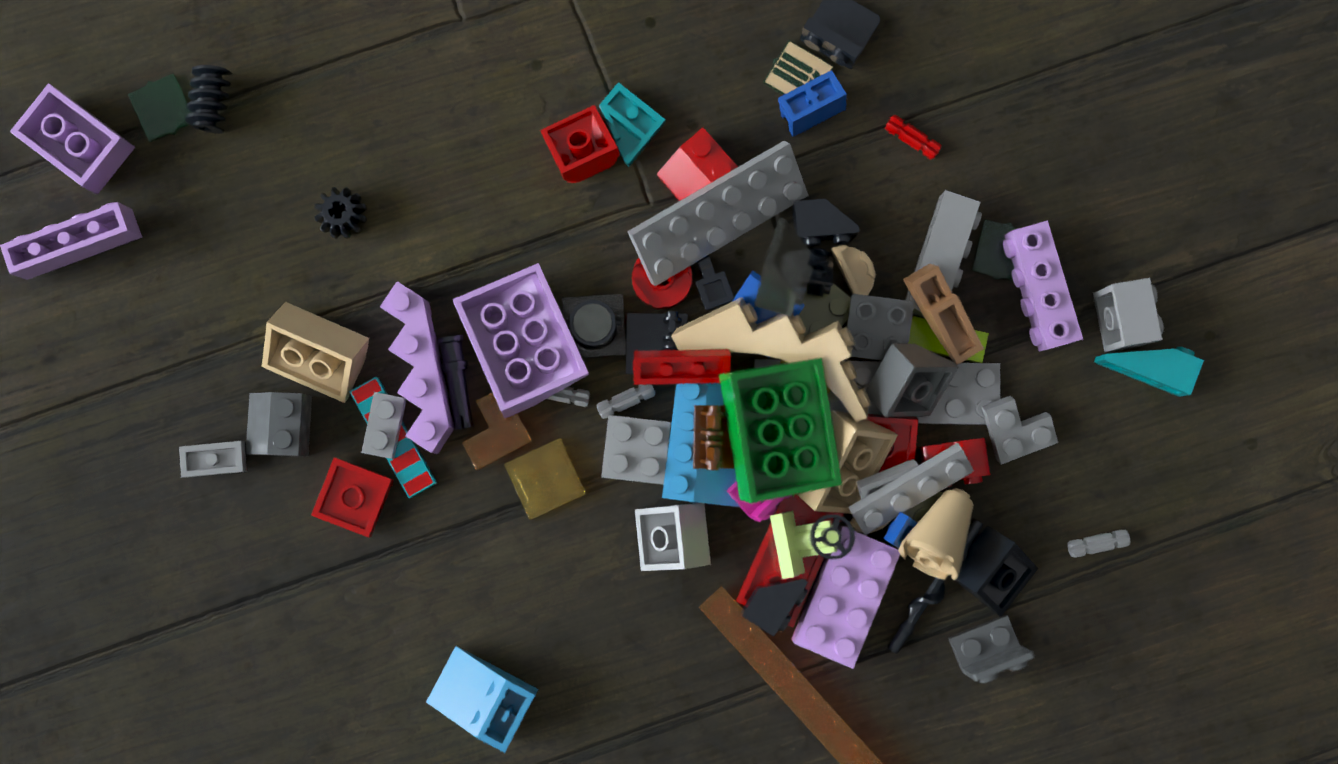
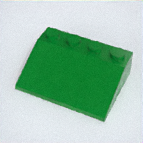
[719,358,842,503]

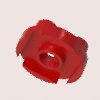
[632,258,692,310]

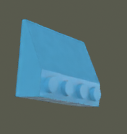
[662,383,740,507]

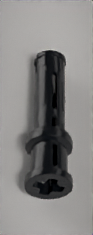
[436,335,475,430]

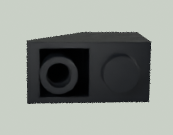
[792,199,859,247]
[740,577,808,637]

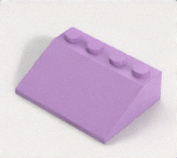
[452,263,589,418]

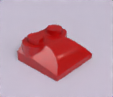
[540,105,620,183]

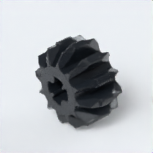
[314,187,367,239]

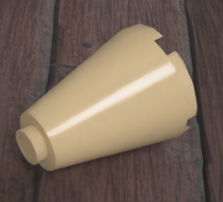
[898,488,974,580]

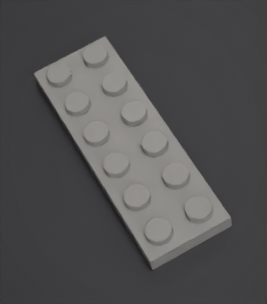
[627,141,809,286]

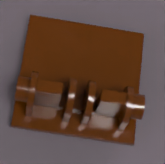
[693,405,734,470]

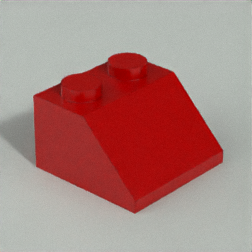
[657,128,738,201]

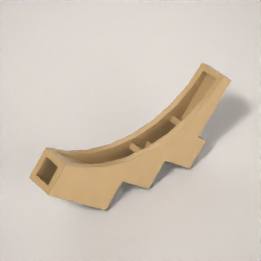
[671,297,871,423]

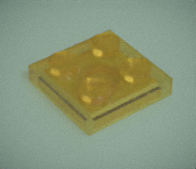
[504,438,586,520]

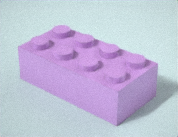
[791,525,900,669]

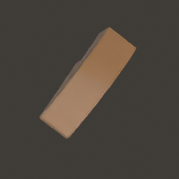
[903,263,984,365]

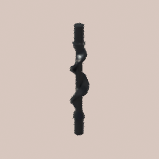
[887,518,984,654]

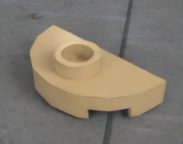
[831,245,876,295]

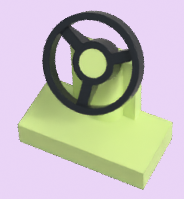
[770,511,855,579]

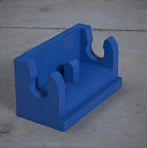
[778,70,847,137]

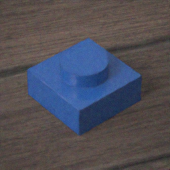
[884,512,917,549]

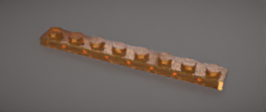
[699,586,883,764]

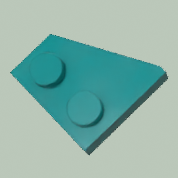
[599,82,665,167]

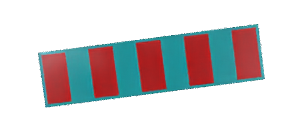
[350,377,437,498]

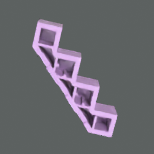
[380,281,455,454]

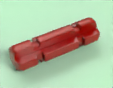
[885,115,942,159]

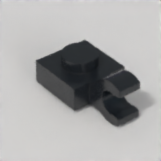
[695,255,734,311]

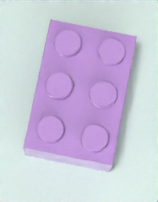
[10,83,135,194]

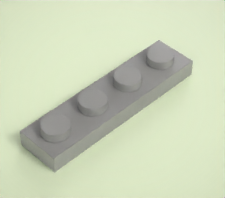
[848,443,974,535]

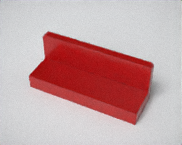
[633,349,731,385]

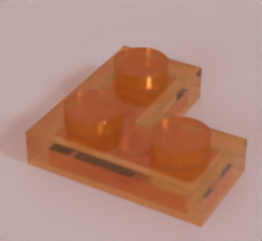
[462,392,532,471]

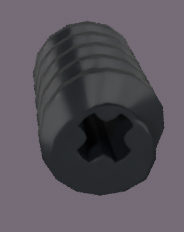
[185,65,232,134]

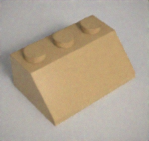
[262,302,369,403]
[797,410,898,514]

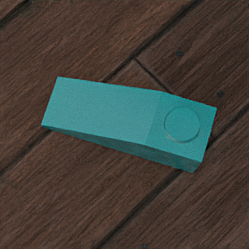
[1094,347,1204,397]

